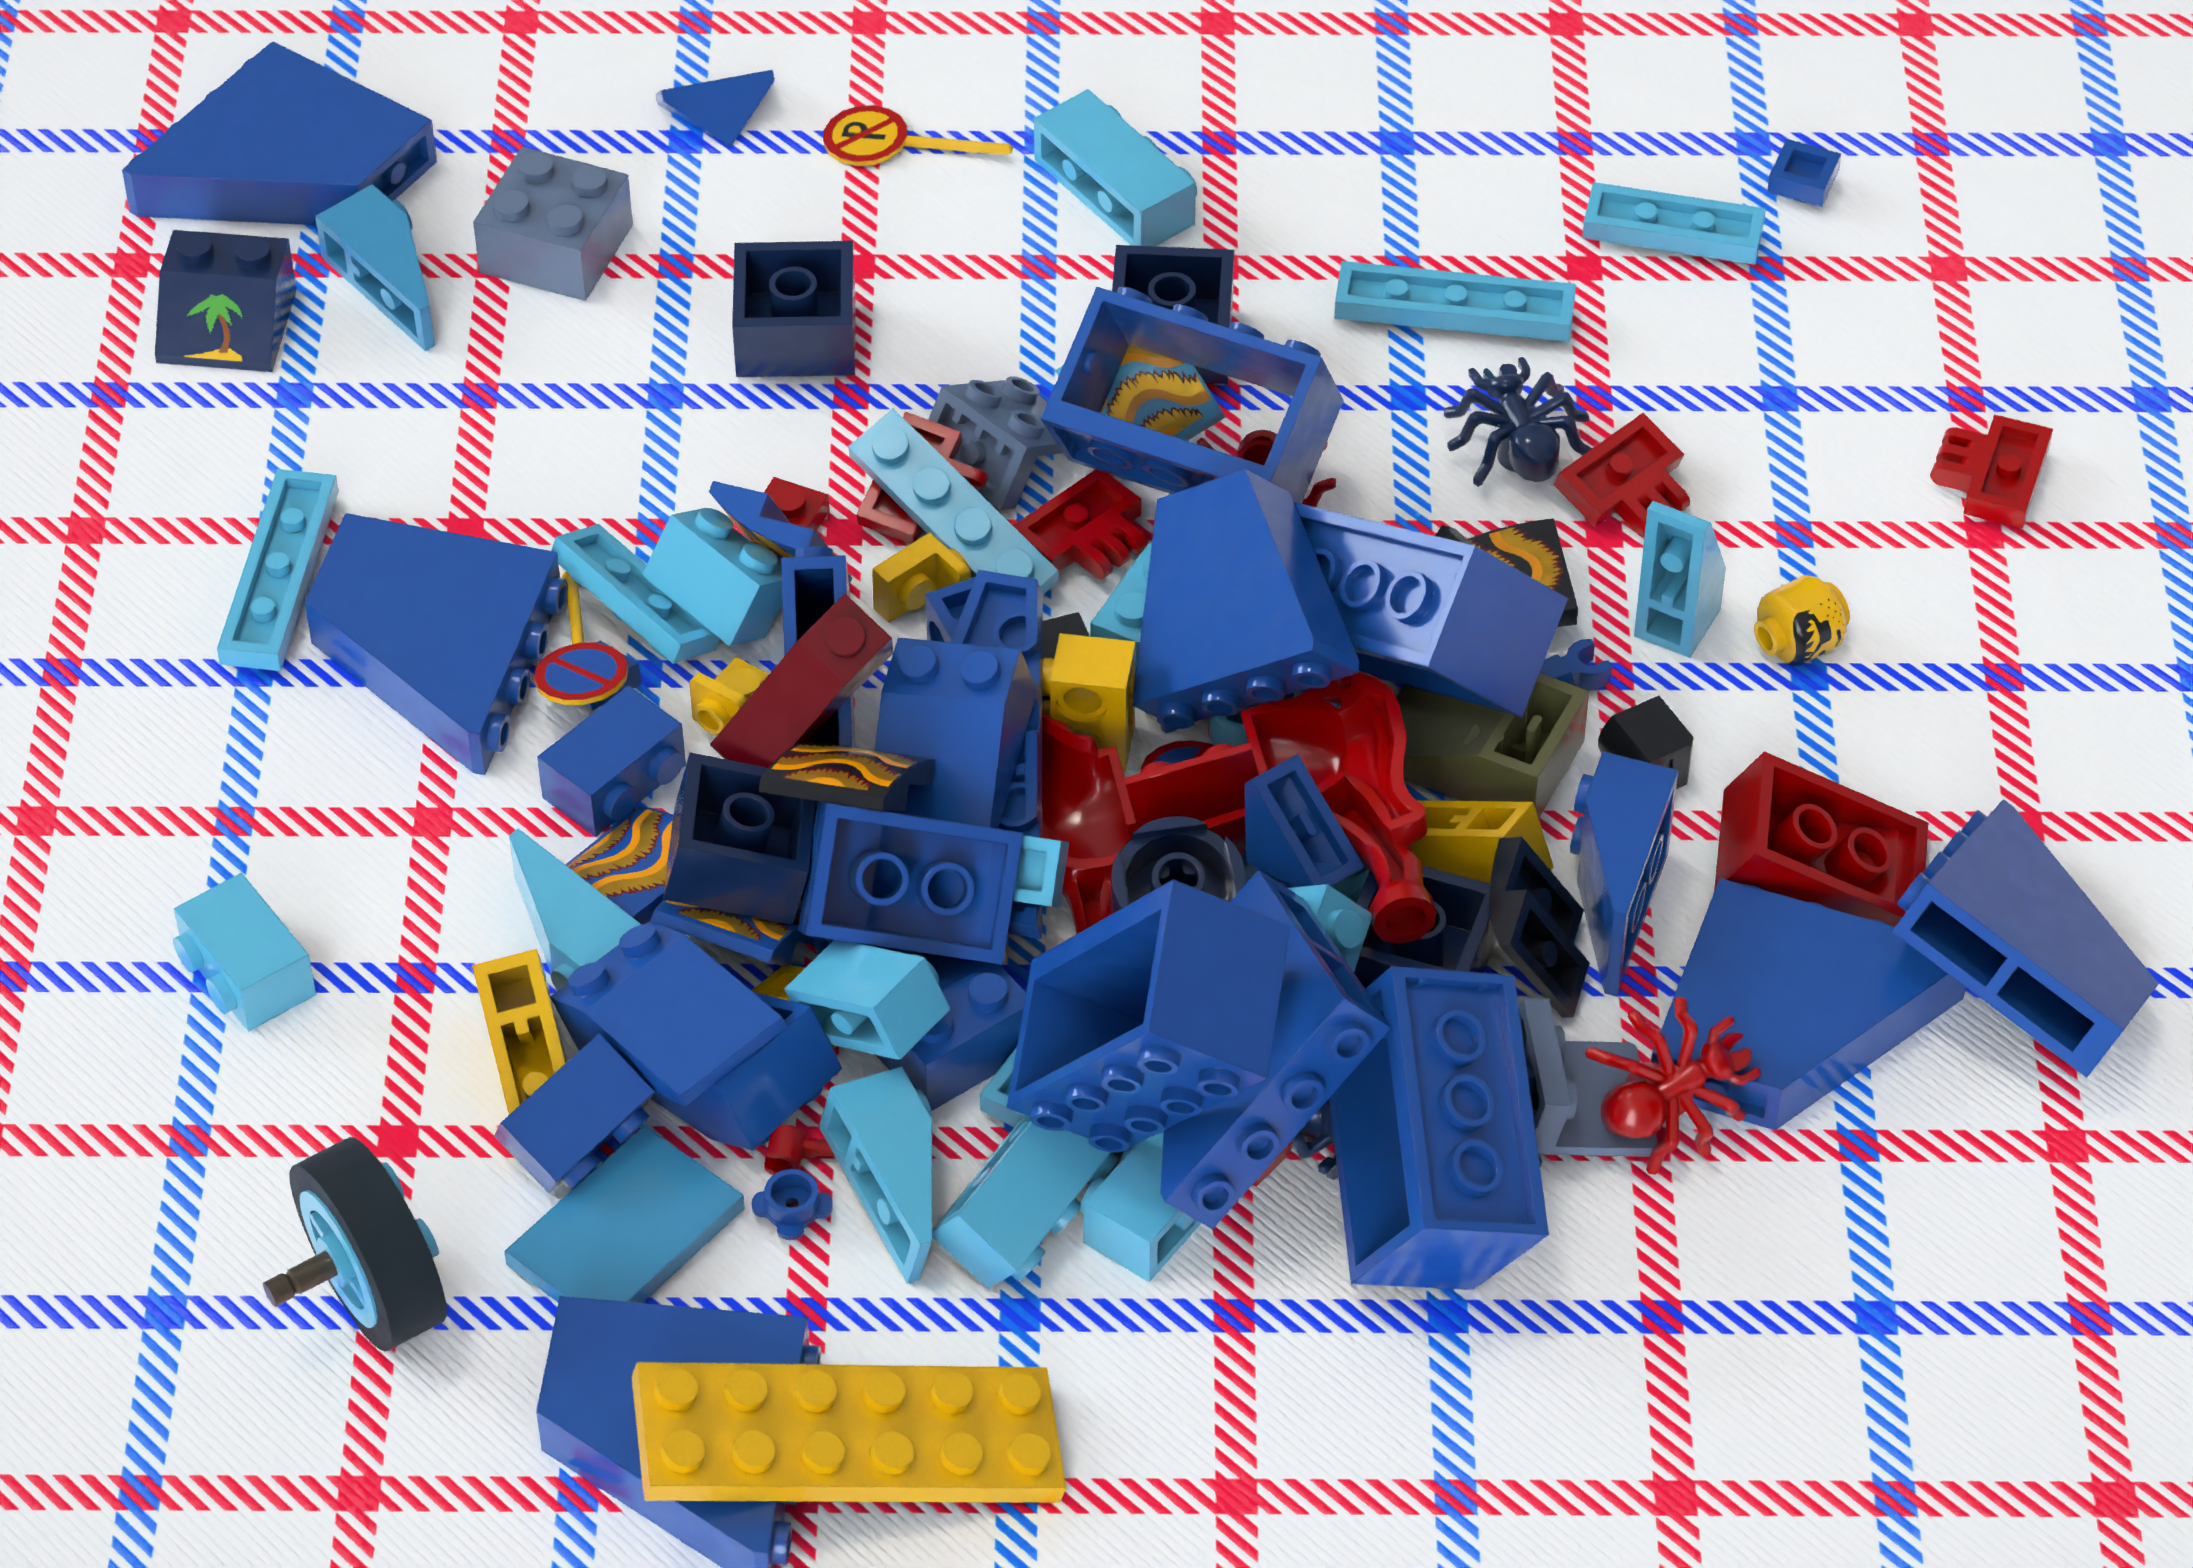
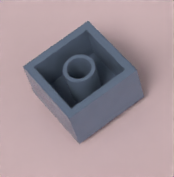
[473,146,633,301]

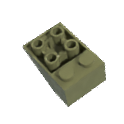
[1396,673,1589,818]

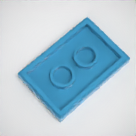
[504,1125,745,1303]

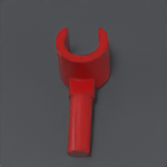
[764,1124,835,1175]

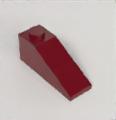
[710,593,893,768]

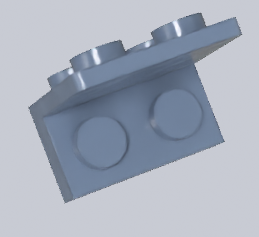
[928,376,1063,510]
[1519,998,1658,1157]

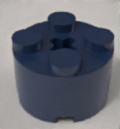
[1110,816,1245,915]

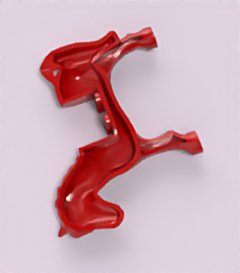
[1042,671,1437,944]

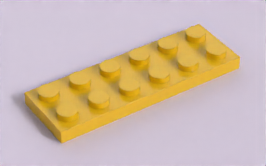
[631,1362,1066,1503]

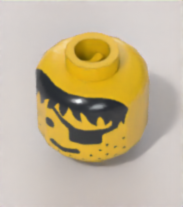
[1754,575,1850,667]

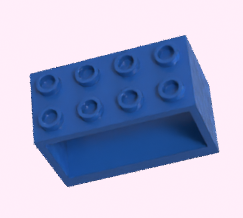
[1041,286,1344,504]
[1294,502,1568,717]
[1006,880,1290,1152]
[1329,966,1549,1290]

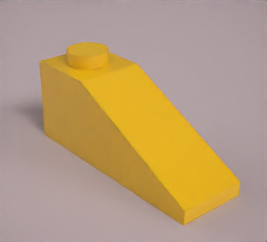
[1409,800,1554,884]
[472,949,567,1115]

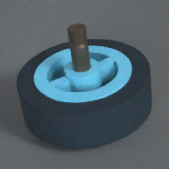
[262,1137,447,1352]

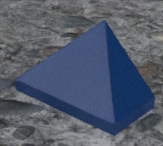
[655,69,775,147]
[1244,754,1365,887]

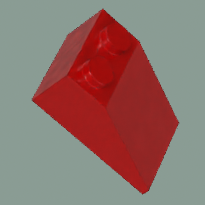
[1714,751,1929,927]

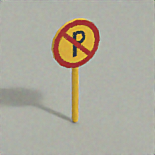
[823,105,1013,166]

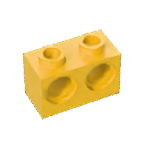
[1042,633,1135,773]

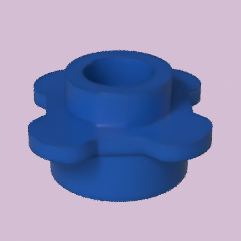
[751,1169,833,1240]

